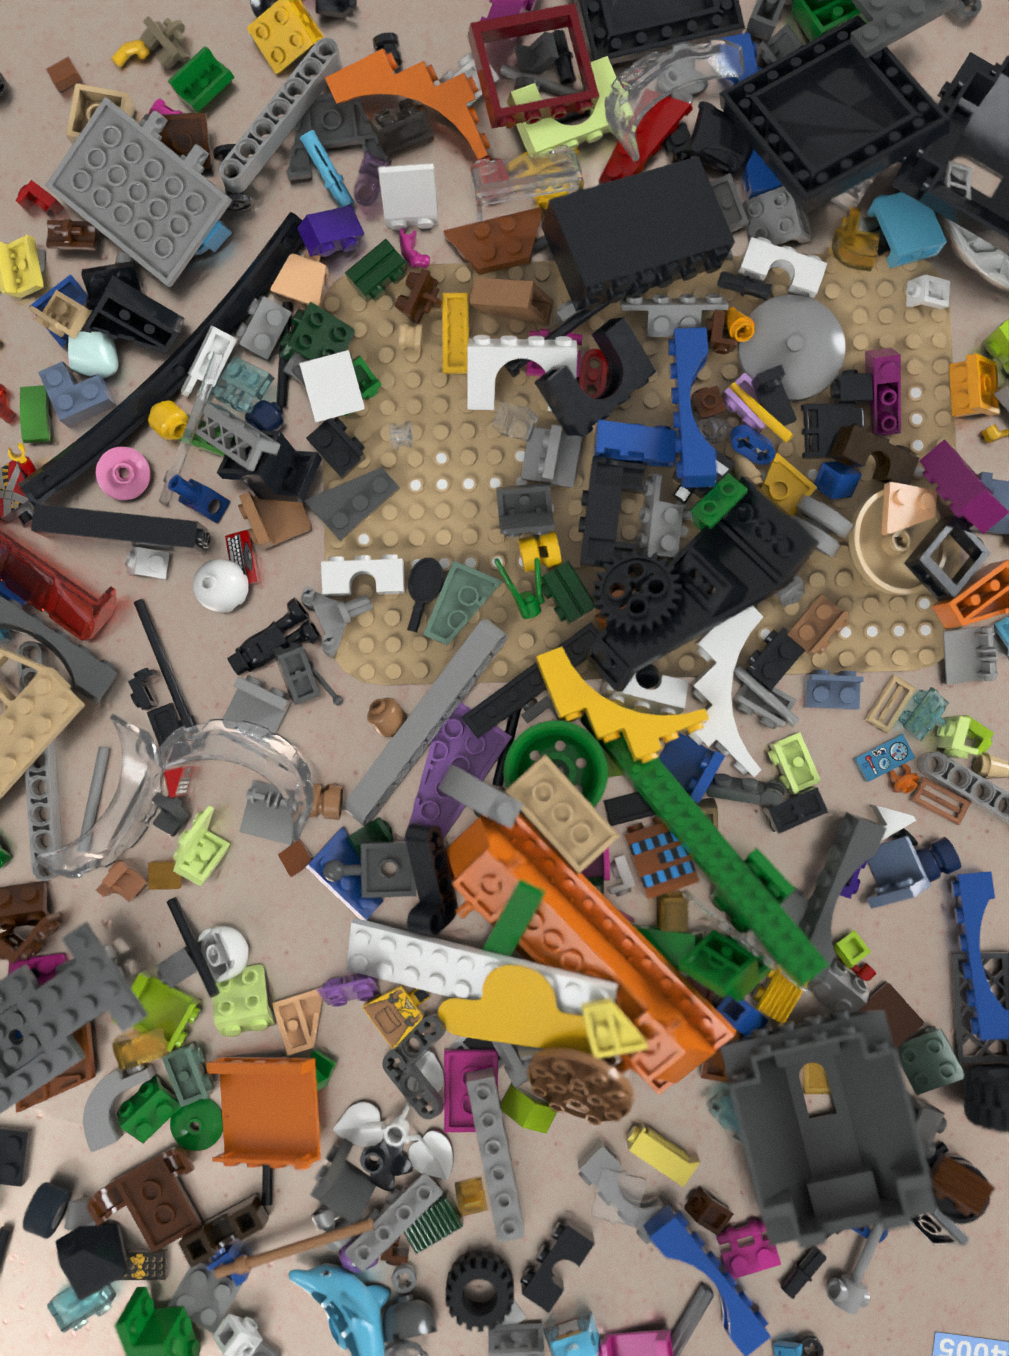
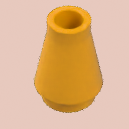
[725,307,755,342]

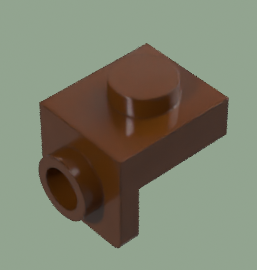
[705,310,737,355]
[690,385,726,420]

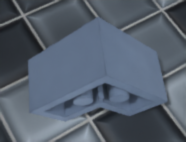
[38,361,116,427]

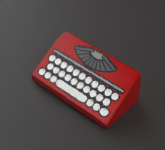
[225,530,260,586]
[163,766,194,798]

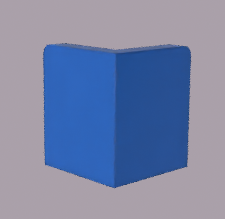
[814,461,862,499]

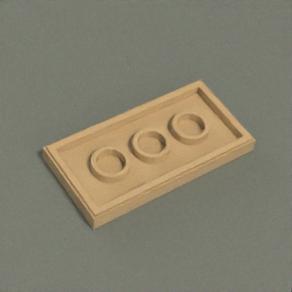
[504,755,620,873]

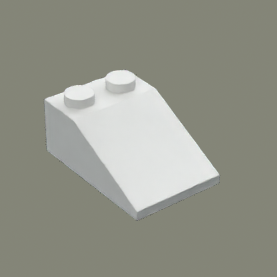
[378,164,439,230]

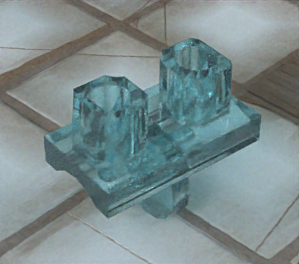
[899,687,949,741]

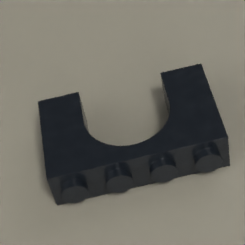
[534,317,656,437]

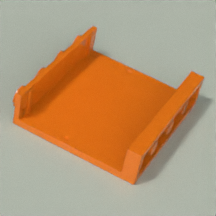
[206,1057,321,1170]

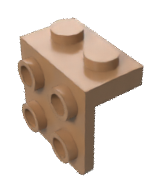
[238,492,312,550]

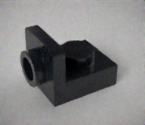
[663,122,692,164]

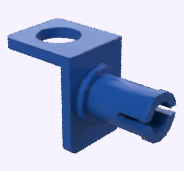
[168,475,230,523]

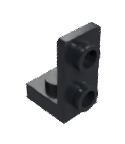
[751,364,797,426]

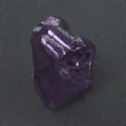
[353,150,392,206]

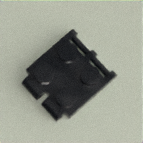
[801,403,865,459]

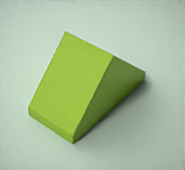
[500,1083,557,1134]

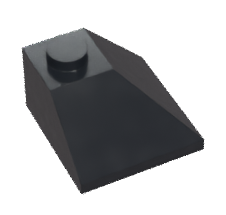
[55,1224,129,1301]

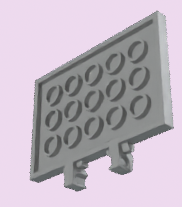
[45,97,233,287]

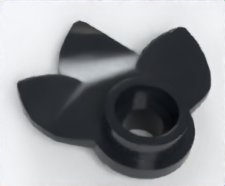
[360,1140,413,1192]

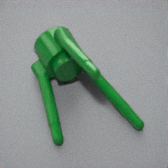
[494,558,545,619]

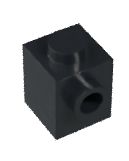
[830,370,873,406]

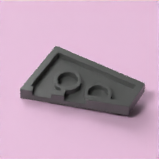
[304,467,400,541]

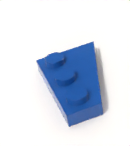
[305,827,383,921]

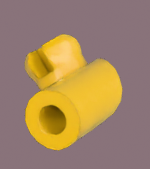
[110,39,150,68]

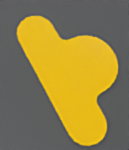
[438,965,592,1054]

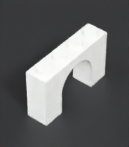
[468,335,577,411]

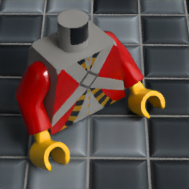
[0,443,37,528]

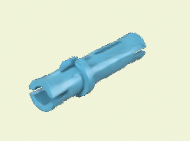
[300,130,355,208]

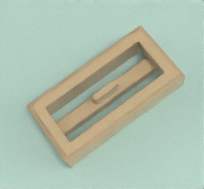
[864,674,917,734]

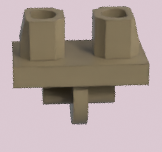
[140,16,190,69]

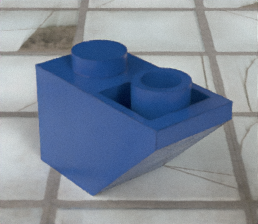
[712,995,769,1036]

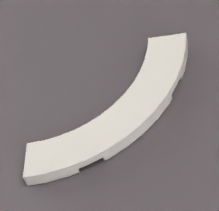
[945,160,1009,288]

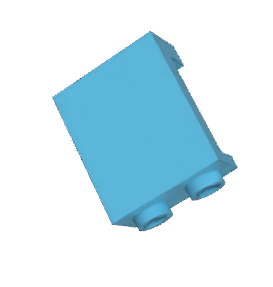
[867,191,947,268]

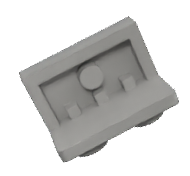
[521,424,582,488]

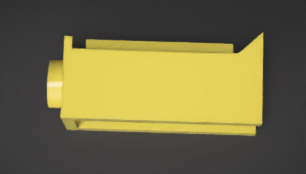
[626,1121,701,1188]

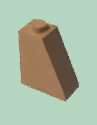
[470,278,554,326]

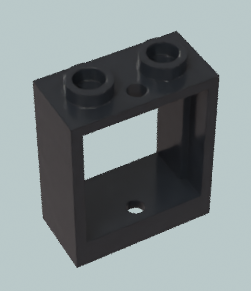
[904,514,991,601]

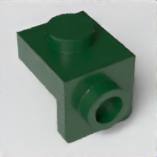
[346,817,394,860]

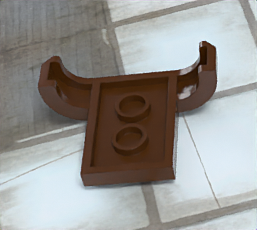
[87,1147,202,1254]

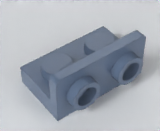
[804,670,864,710]

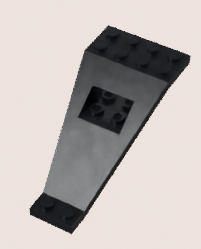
[584,476,819,692]

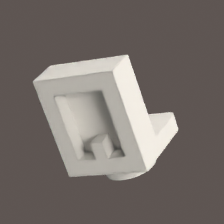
[906,274,950,309]
[607,853,636,897]

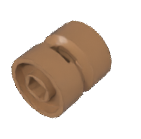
[301,783,343,820]

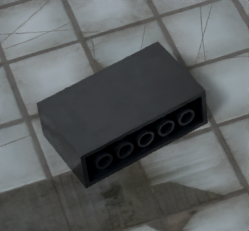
[541,156,735,311]

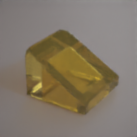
[455,1178,488,1216]

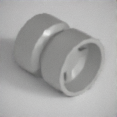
[310,1205,357,1251]

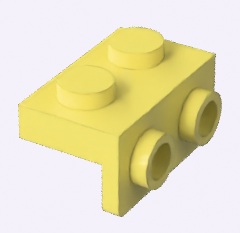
[0,235,44,298]

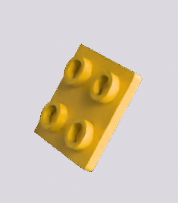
[247,0,325,74]

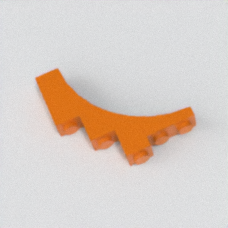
[325,49,491,160]

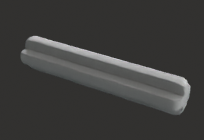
[671,1285,714,1356]

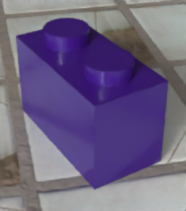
[297,205,365,257]

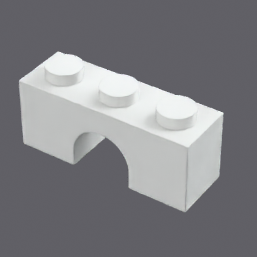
[737,237,827,299]
[321,554,405,597]
[601,673,688,716]

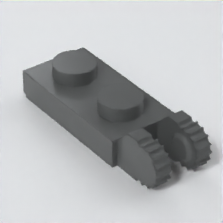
[706,774,786,806]

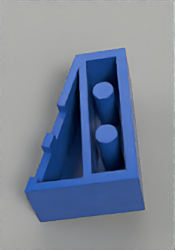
[593,419,677,467]

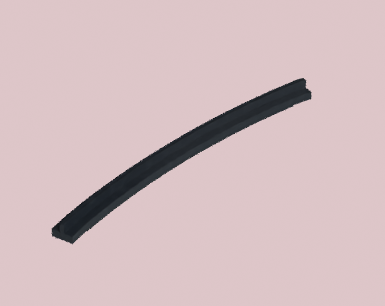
[17,212,303,506]

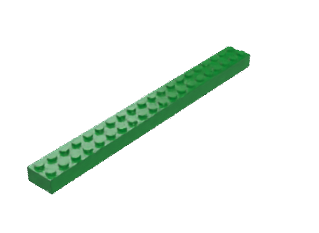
[581,713,829,989]

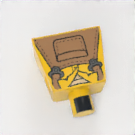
[362,984,431,1049]

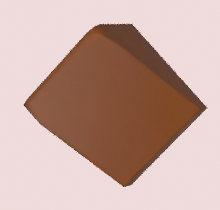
[46,56,82,93]
[278,839,313,877]

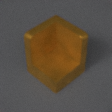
[148,860,182,890]

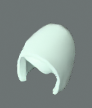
[68,331,119,379]

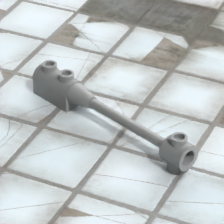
[827,1097,947,1314]

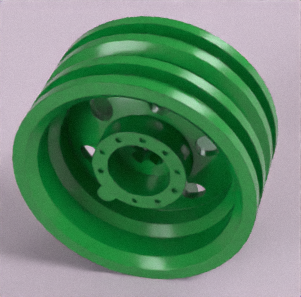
[504,721,608,814]

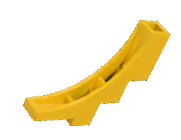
[536,647,709,763]

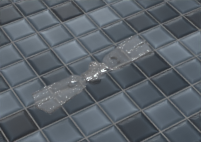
[683,889,814,997]

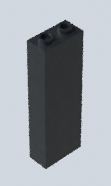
[31,504,211,555]

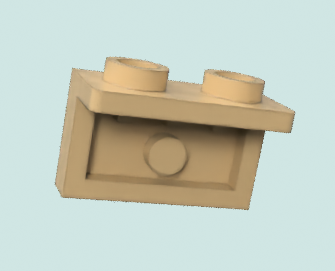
[28,290,92,339]

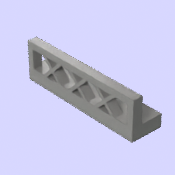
[189,399,280,471]

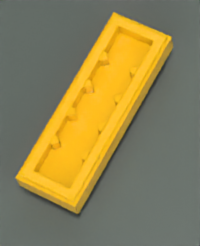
[442,293,469,374]

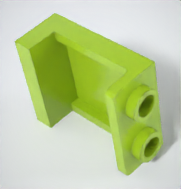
[113,970,201,1052]

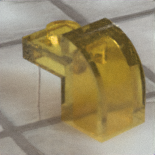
[832,207,879,272]
[112,1028,169,1070]

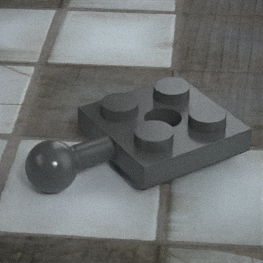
[323,841,416,898]

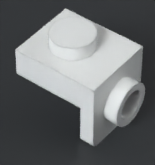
[125,547,169,579]

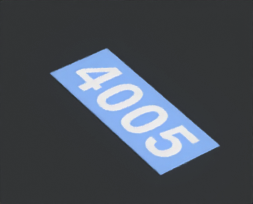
[932,1332,1009,1356]

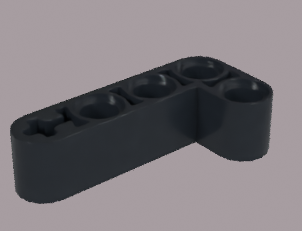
[405,823,458,936]

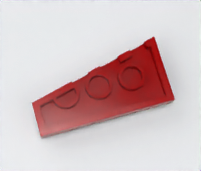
[598,90,693,184]

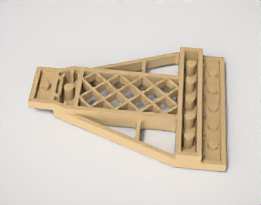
[0,647,85,799]

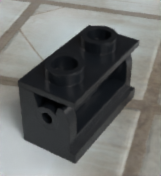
[762,786,828,834]

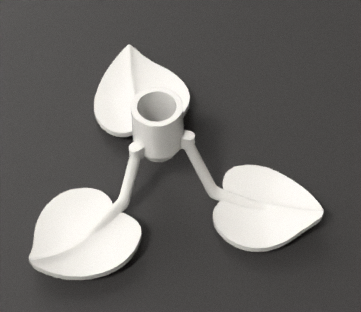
[333,1051,453,1180]

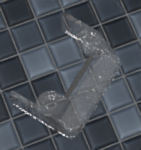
[470,145,584,222]

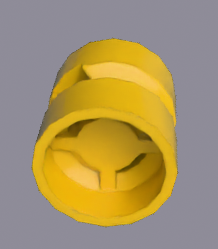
[518,531,562,573]

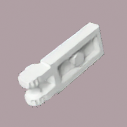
[181,325,237,403]

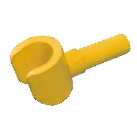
[981,424,1009,443]

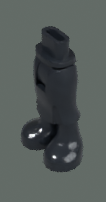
[227,597,322,676]

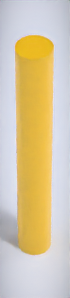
[729,382,793,443]

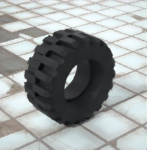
[964,1064,1009,1133]

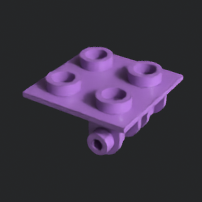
[317,973,380,1007]

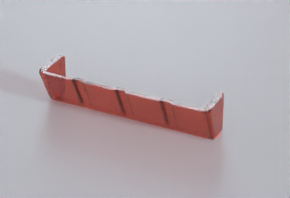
[0,530,116,641]

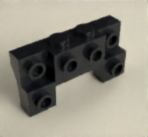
[578,456,646,568]

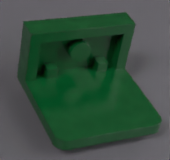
[279,301,355,361]

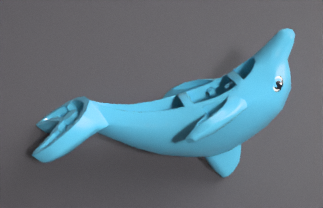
[289,1263,391,1356]

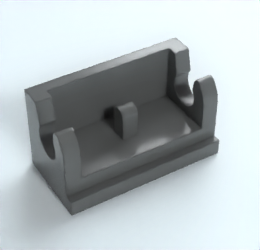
[272,642,320,705]

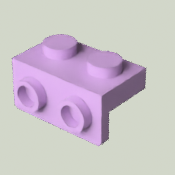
[721,373,766,433]

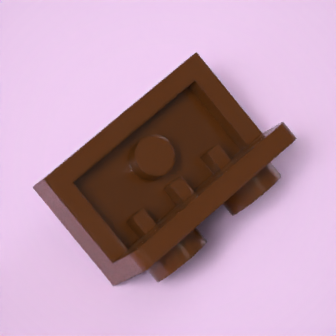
[0,881,50,930]

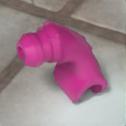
[399,228,430,269]

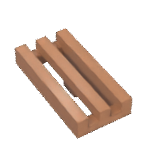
[910,777,971,825]

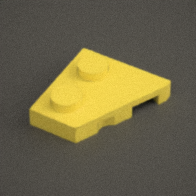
[582,998,648,1058]

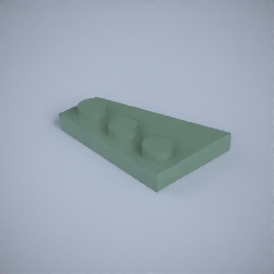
[423,560,503,645]

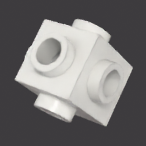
[212,1314,263,1356]

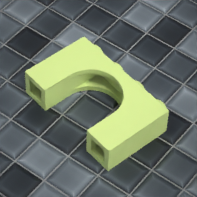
[507,56,632,162]

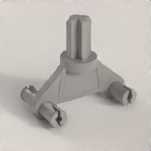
[301,587,372,657]

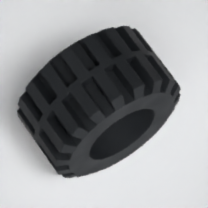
[445,1251,514,1332]

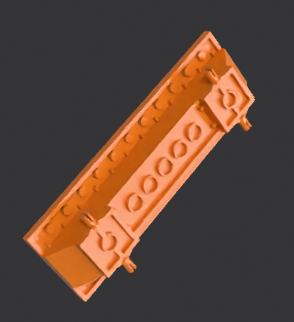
[446,812,736,1095]

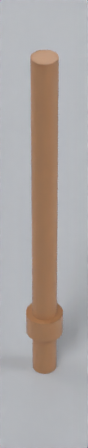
[214,1218,374,1279]

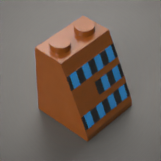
[622,816,700,899]

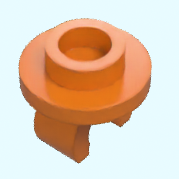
[890,764,920,794]

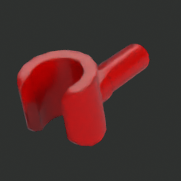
[838,957,876,981]

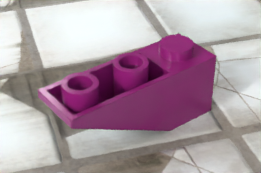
[865,347,901,436]

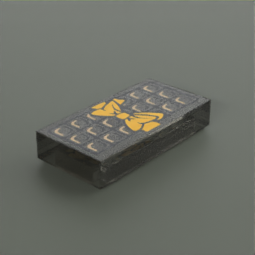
[116,1249,168,1281]

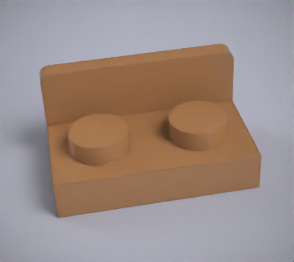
[787,594,849,656]

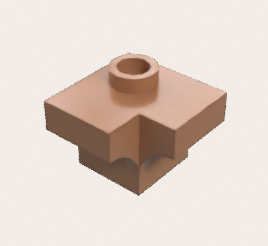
[96,858,148,902]

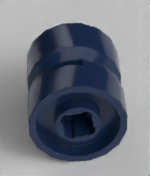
[915,837,962,883]

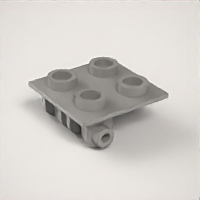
[942,625,998,684]
[239,780,302,845]

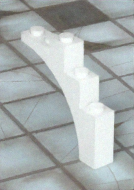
[688,606,763,777]

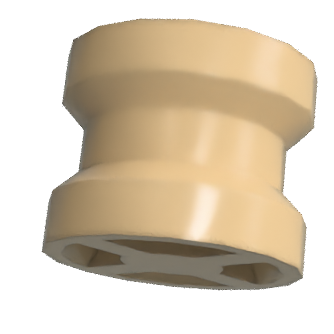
[399,322,423,351]

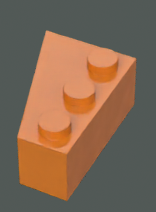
[932,560,1009,629]

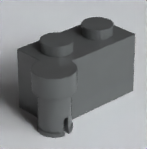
[745,0,793,41]

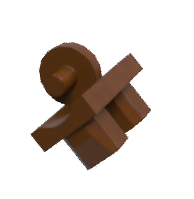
[46,219,97,250]
[395,269,442,324]

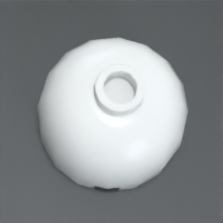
[193,559,248,613]
[198,926,249,983]

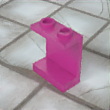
[598,1329,674,1356]

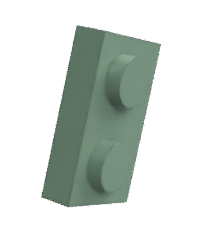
[161,1042,214,1107]

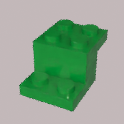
[710,847,795,936]
[679,929,773,1002]
[114,1286,201,1356]

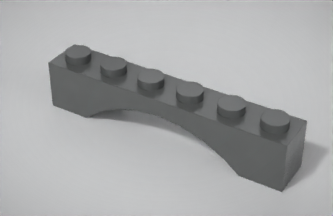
[0,596,118,705]
[798,812,887,980]

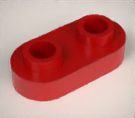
[579,349,608,398]

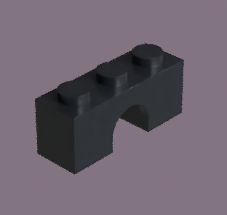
[520,1217,595,1313]

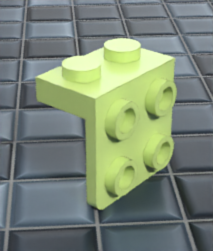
[173,806,230,887]
[212,964,275,1037]

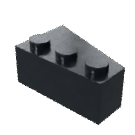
[82,275,185,353]

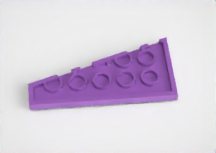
[404,702,512,841]

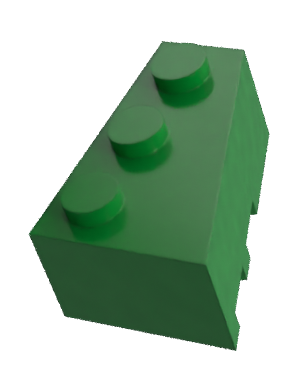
[791,0,869,42]

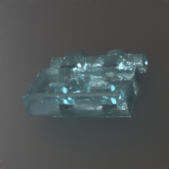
[210,356,275,413]

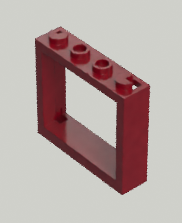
[467,3,600,129]

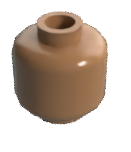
[367,697,407,737]

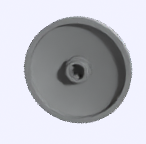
[737,295,845,402]

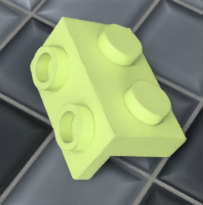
[936,716,979,759]
[768,732,821,794]

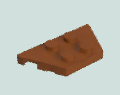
[443,207,543,275]

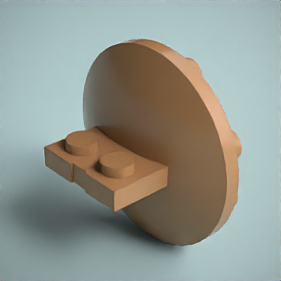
[527,1048,635,1125]

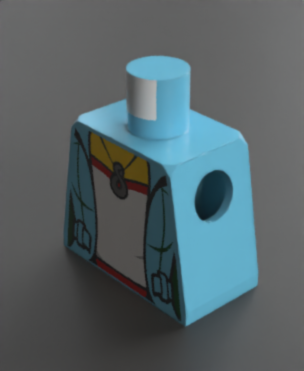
[543,1313,600,1356]

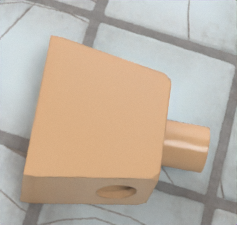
[270,249,329,308]

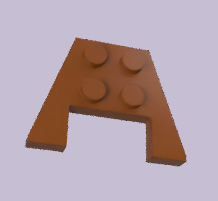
[15,1022,96,1112]

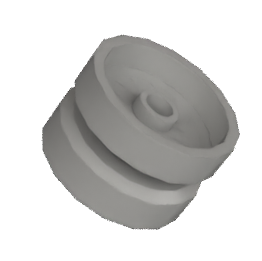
[790,495,854,558]

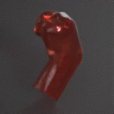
[0,383,17,424]

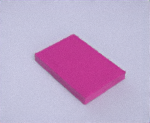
[444,1049,498,1132]

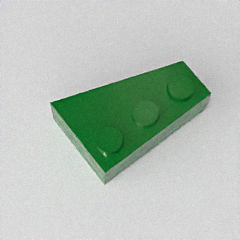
[632,924,706,971]

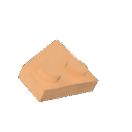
[881,482,937,535]
[272,987,323,1055]

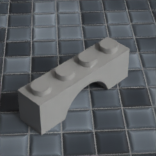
[578,1139,666,1248]

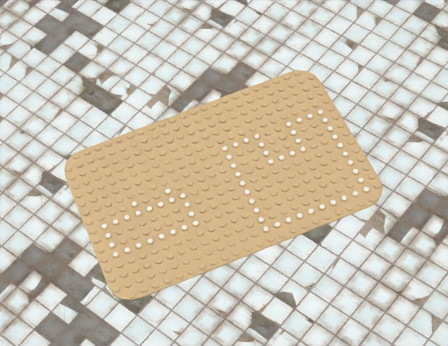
[322,252,962,685]

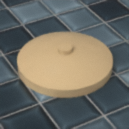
[849,489,948,595]

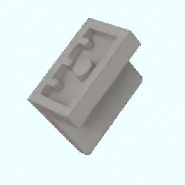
[742,186,813,245]
[488,1323,544,1356]

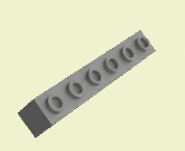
[466,1067,525,1242]

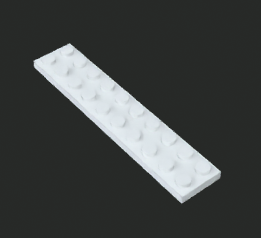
[346,918,618,1016]

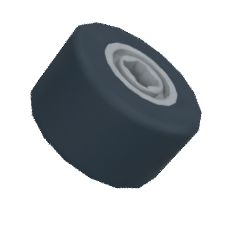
[22,1182,70,1239]

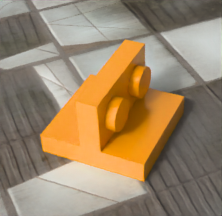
[949,353,1000,418]

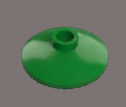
[170,1098,223,1151]

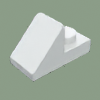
[871,805,916,840]

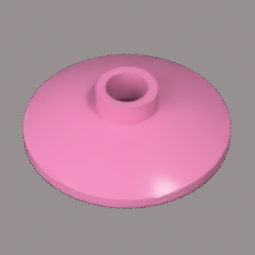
[96,446,151,500]

